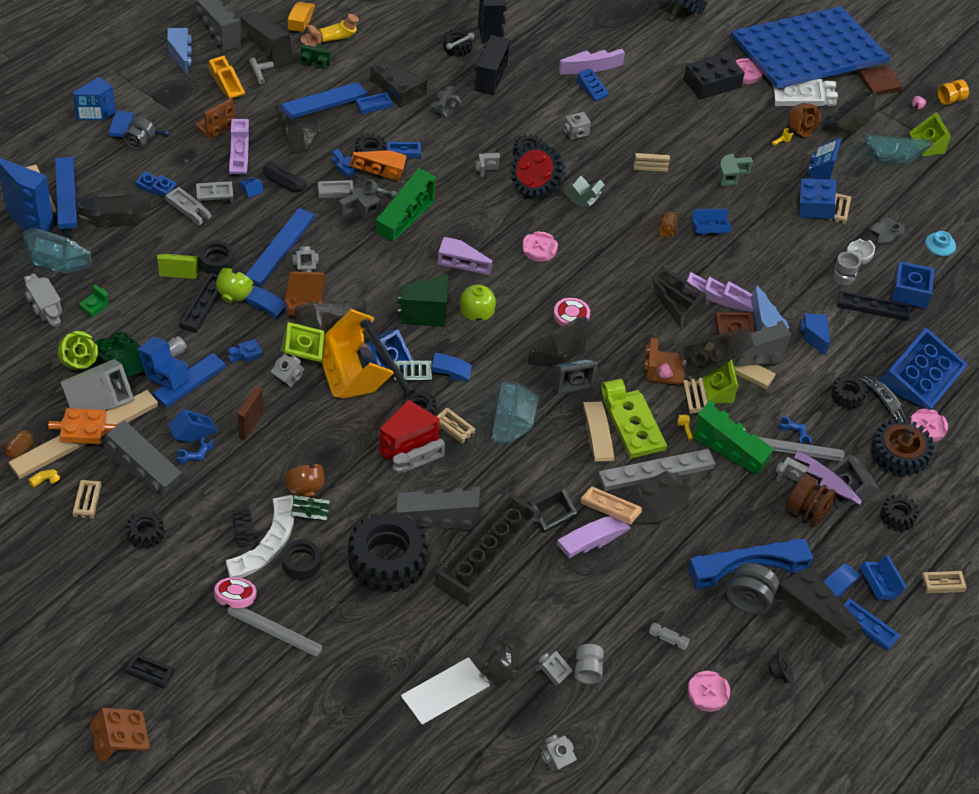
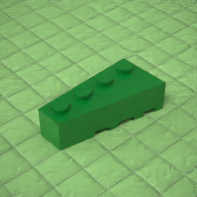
[375,168,436,242]
[693,400,773,476]

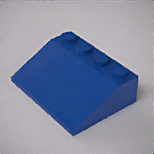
[0,158,55,241]
[878,328,968,410]

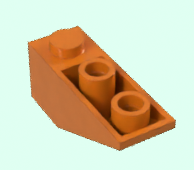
[349,150,406,181]

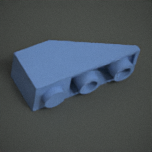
[167,28,192,74]
[751,286,790,331]

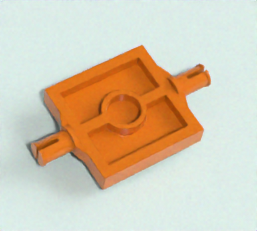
[48,408,118,444]

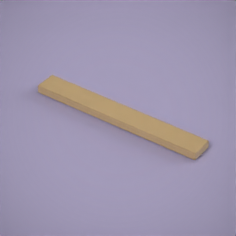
[9,390,158,479]

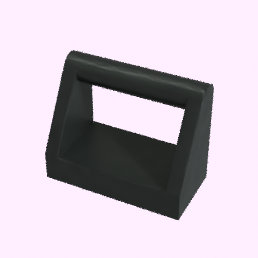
[526,484,577,533]

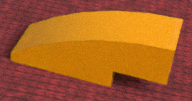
[288,2,315,32]
[208,56,245,99]

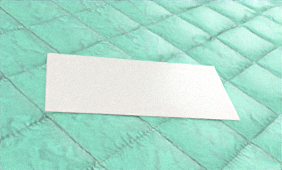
[401,657,490,724]

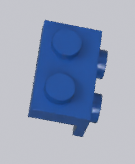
[692,209,731,235]
[860,556,907,600]

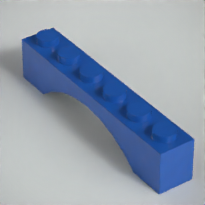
[687,539,814,590]

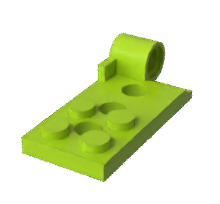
[601,379,667,459]

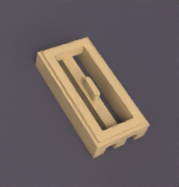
[634,153,670,172]
[829,193,851,224]
[684,378,707,414]
[436,408,475,444]
[73,480,102,519]
[921,571,967,593]

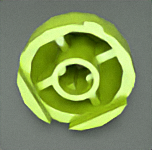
[216,268,254,303]
[459,284,496,321]
[57,331,98,371]

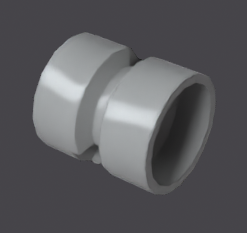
[833,251,861,285]
[575,644,604,684]

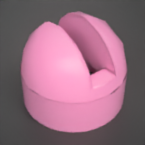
[912,96,926,110]
[657,362,673,379]

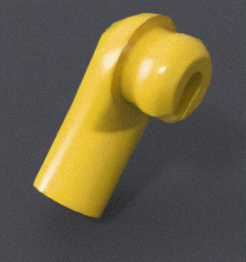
[28,469,60,488]

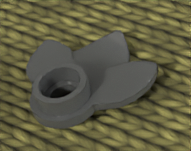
[869,218,905,244]

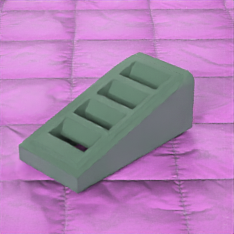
[394,361,432,380]

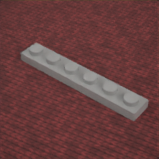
[598,449,715,491]

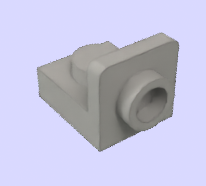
[475,153,500,178]
[775,457,809,482]
[534,651,573,686]

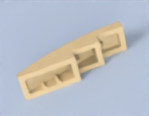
[583,402,614,461]

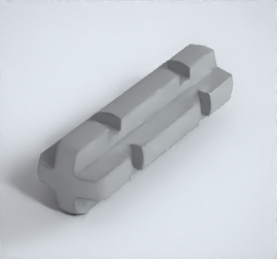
[649,623,690,650]

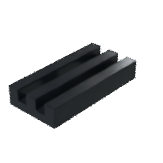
[125,653,175,689]

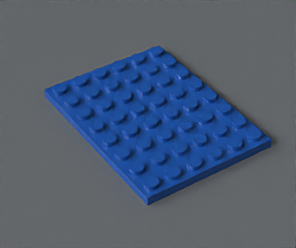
[731,6,890,89]

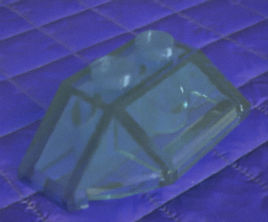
[862,134,933,163]
[23,228,92,274]
[491,380,539,444]

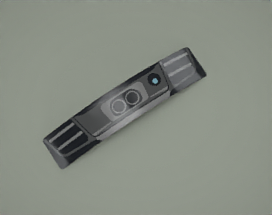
[859,374,910,423]

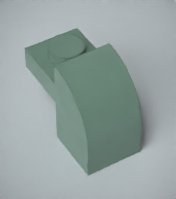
[718,154,753,186]
[563,176,605,207]

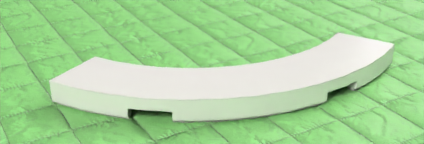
[226,495,295,578]

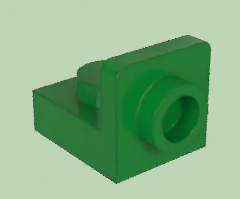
[79,285,109,318]

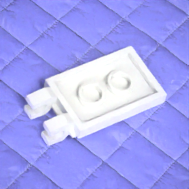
[772,79,838,106]

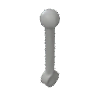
[446,33,474,50]

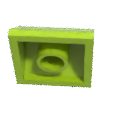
[909,113,951,156]
[157,254,199,279]
[280,322,324,362]
[699,356,738,404]

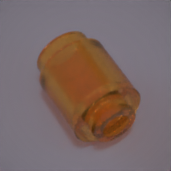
[659,211,678,237]
[4,430,34,459]

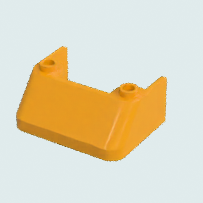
[321,309,394,399]

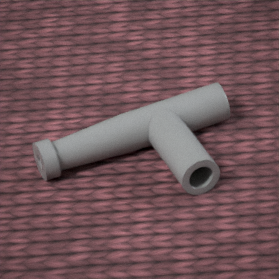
[250,58,274,84]

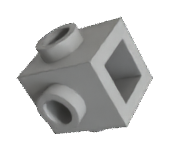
[563,112,591,140]
[292,246,319,272]
[271,354,304,387]
[540,734,577,771]

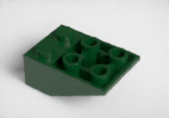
[94,332,144,377]

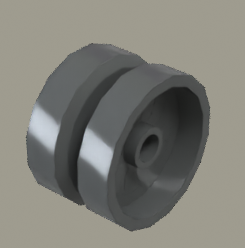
[727,563,779,615]

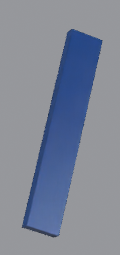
[280,82,368,119]
[55,157,77,229]
[246,208,314,287]

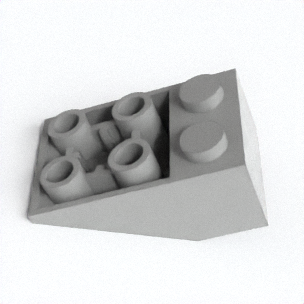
[60,359,134,410]

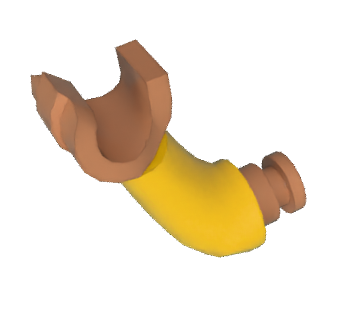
[300,14,359,47]

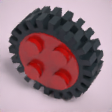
[510,142,566,199]

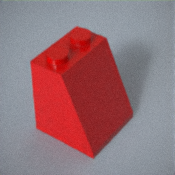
[379,400,440,461]

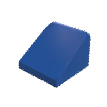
[238,177,264,197]

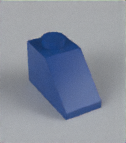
[799,313,830,354]
[168,409,218,443]

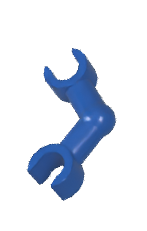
[779,417,812,445]
[177,436,214,464]

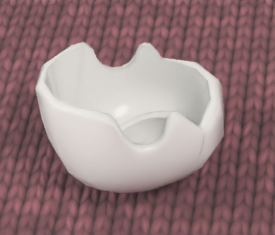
[847,239,875,265]

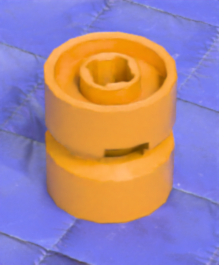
[937,79,969,105]

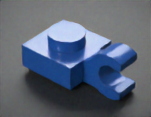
[331,149,360,178]
[228,339,263,363]

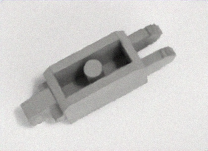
[24,274,62,327]

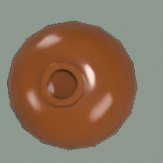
[788,103,820,137]
[283,464,325,498]

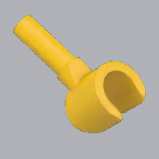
[772,128,793,146]
[677,415,693,440]

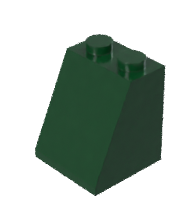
[397,275,448,327]

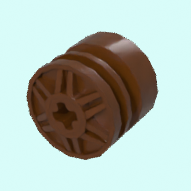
[786,474,836,527]

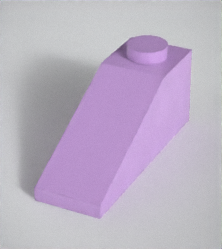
[438,237,492,275]

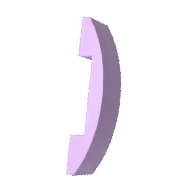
[229,119,249,174]

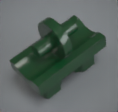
[301,43,331,68]
[291,495,330,521]

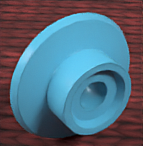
[925,231,956,256]

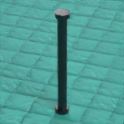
[359,319,415,397]

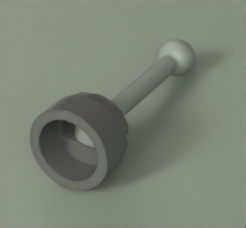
[362,179,397,198]

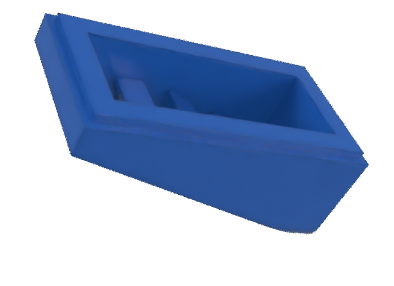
[577,68,609,102]

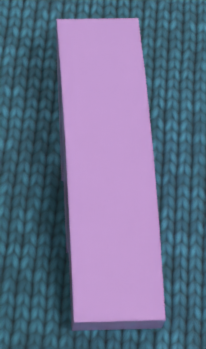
[558,49,625,75]
[683,272,754,313]
[794,451,862,504]
[557,516,630,559]

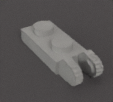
[165,187,211,225]
[393,439,445,473]

